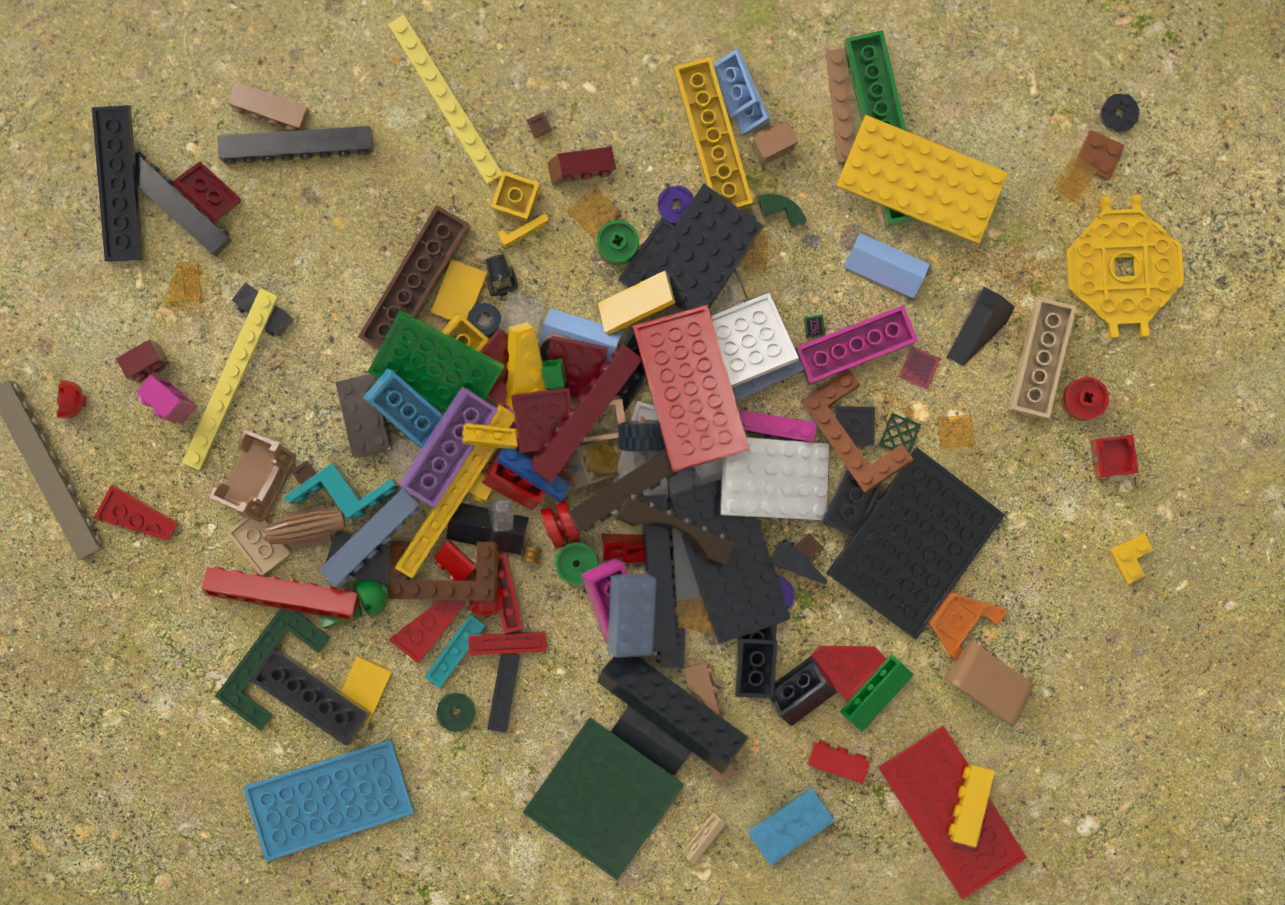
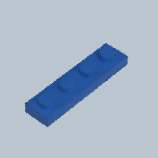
[495,448,571,502]

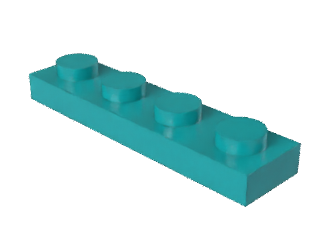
[425,614,486,688]

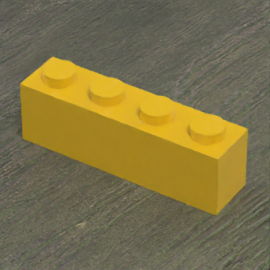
[949,763,995,847]

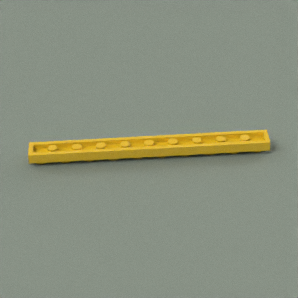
[395,404,514,578]

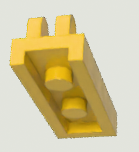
[498,213,550,248]
[462,423,517,450]

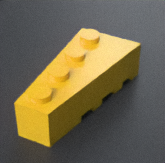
[506,322,547,410]

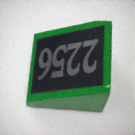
[803,315,825,338]

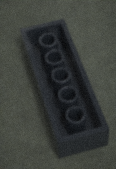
[250,648,372,746]

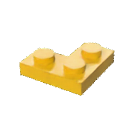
[1109,533,1153,584]

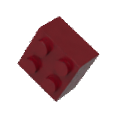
[115,339,169,383]

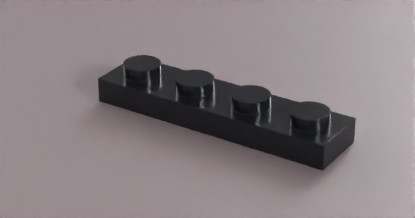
[618,218,675,288]
[487,653,520,733]

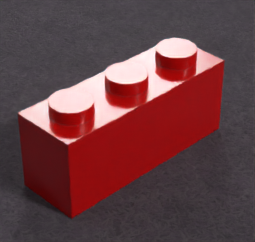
[806,740,870,784]

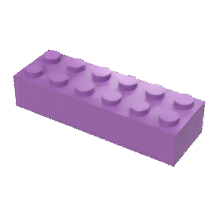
[399,387,498,508]

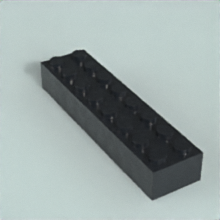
[597,656,749,774]

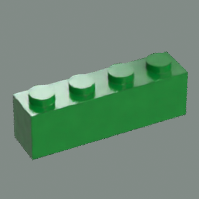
[839,654,914,732]

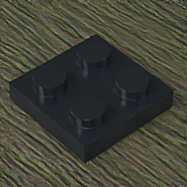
[835,406,875,446]

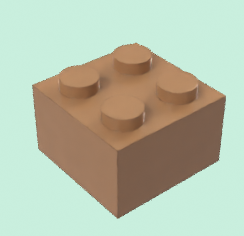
[752,121,799,166]

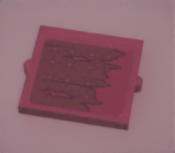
[898,346,941,389]

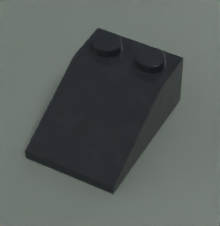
[771,539,827,584]

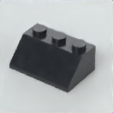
[770,656,837,726]

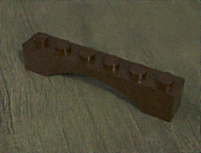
[615,494,735,566]

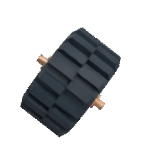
[618,416,666,456]

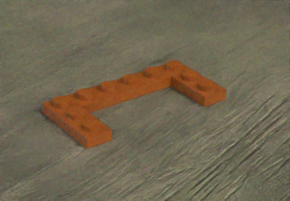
[801,369,914,494]

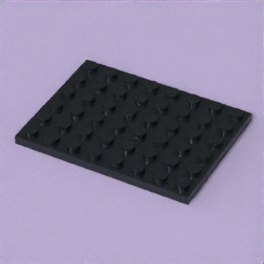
[826,447,1005,640]

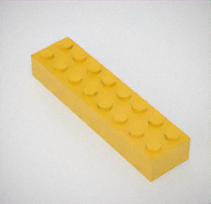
[674,57,753,210]

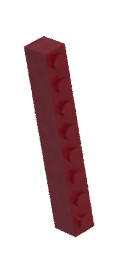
[529,345,642,483]

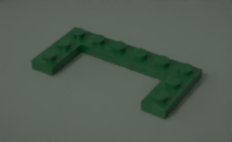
[214,609,331,731]

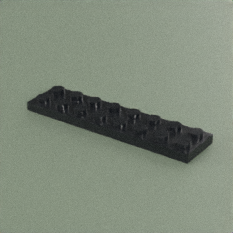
[92,105,143,262]

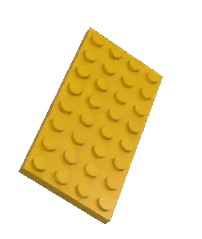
[836,115,1008,245]

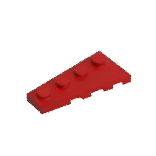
[93,485,179,540]

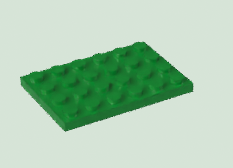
[368,311,504,412]

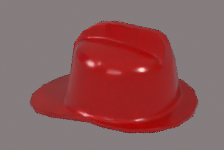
[466,584,503,617]

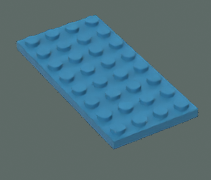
[243,739,415,861]

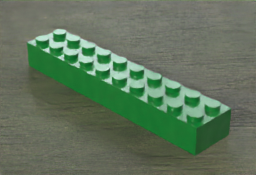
[844,30,917,227]

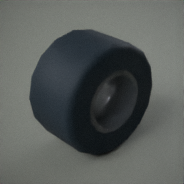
[467,303,502,338]

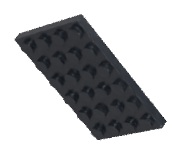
[642,183,765,311]

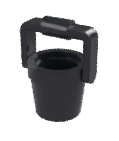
[485,254,518,297]

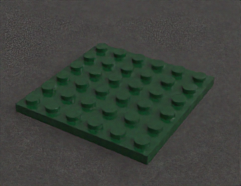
[522,717,684,880]

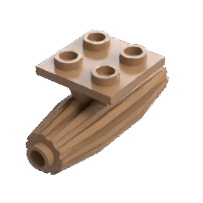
[262,505,346,550]

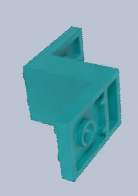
[285,463,399,520]

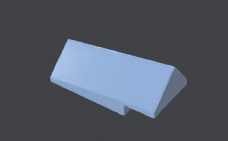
[713,49,770,135]
[843,233,930,298]
[538,308,623,363]

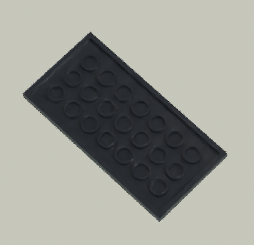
[668,479,790,644]

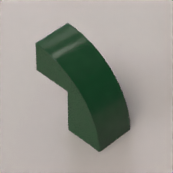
[758,194,807,228]

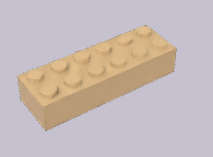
[1008,297,1077,420]

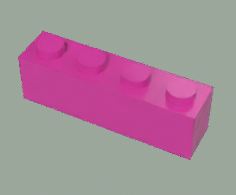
[739,410,817,442]

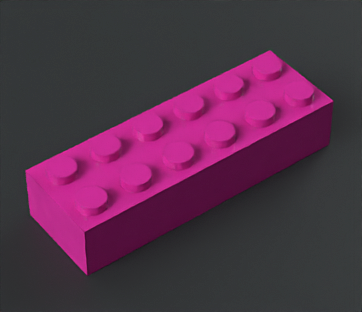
[795,305,918,385]

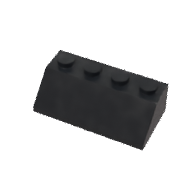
[611,705,691,776]

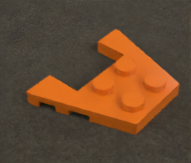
[928,592,1008,661]

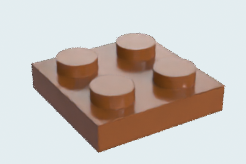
[1074,130,1125,181]

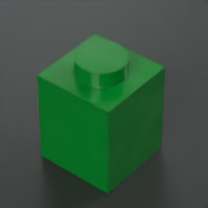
[541,359,567,390]

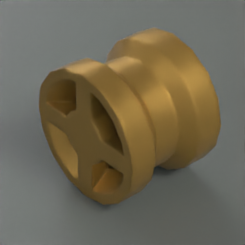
[520,545,542,564]

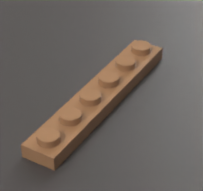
[825,48,855,164]

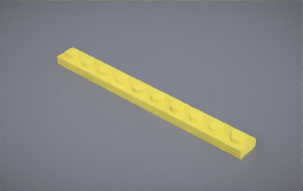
[388,15,502,185]
[182,288,279,470]

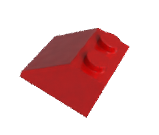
[433,540,477,581]

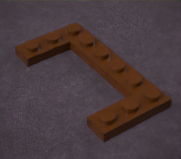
[388,541,498,601]

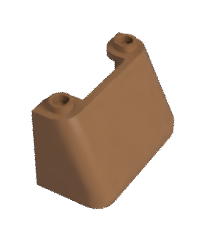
[209,429,296,522]
[944,640,1034,726]

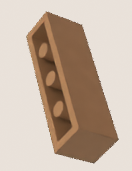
[227,82,310,131]

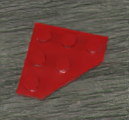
[806,645,887,701]

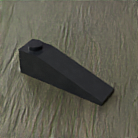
[947,287,1015,366]
[615,328,648,411]

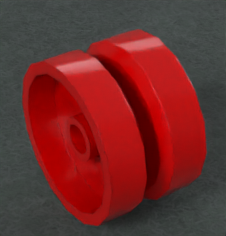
[1062,377,1109,421]
[540,500,581,549]

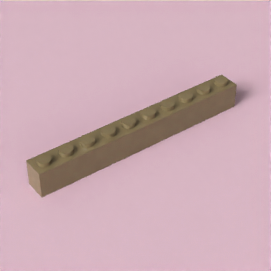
[0,380,104,560]

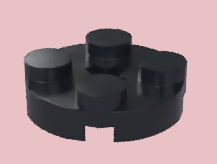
[1100,94,1139,133]

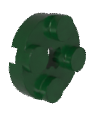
[436,693,475,732]

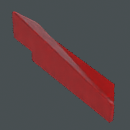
[601,533,672,563]

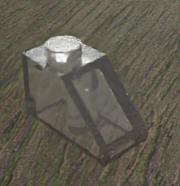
[487,500,514,532]

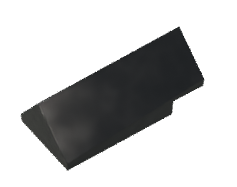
[446,503,529,555]
[735,624,778,698]

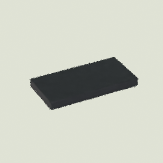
[325,531,390,588]

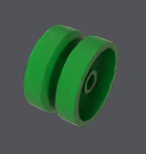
[597,220,639,266]
[555,542,598,585]

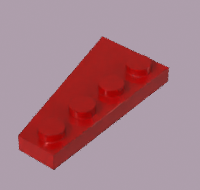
[388,600,466,664]

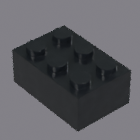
[821,469,882,536]

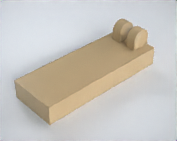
[682,812,726,866]

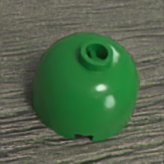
[353,579,389,619]

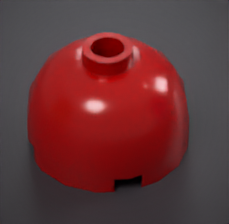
[56,380,87,419]

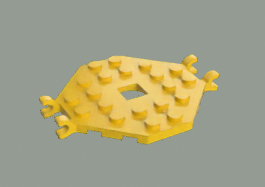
[1066,195,1184,339]

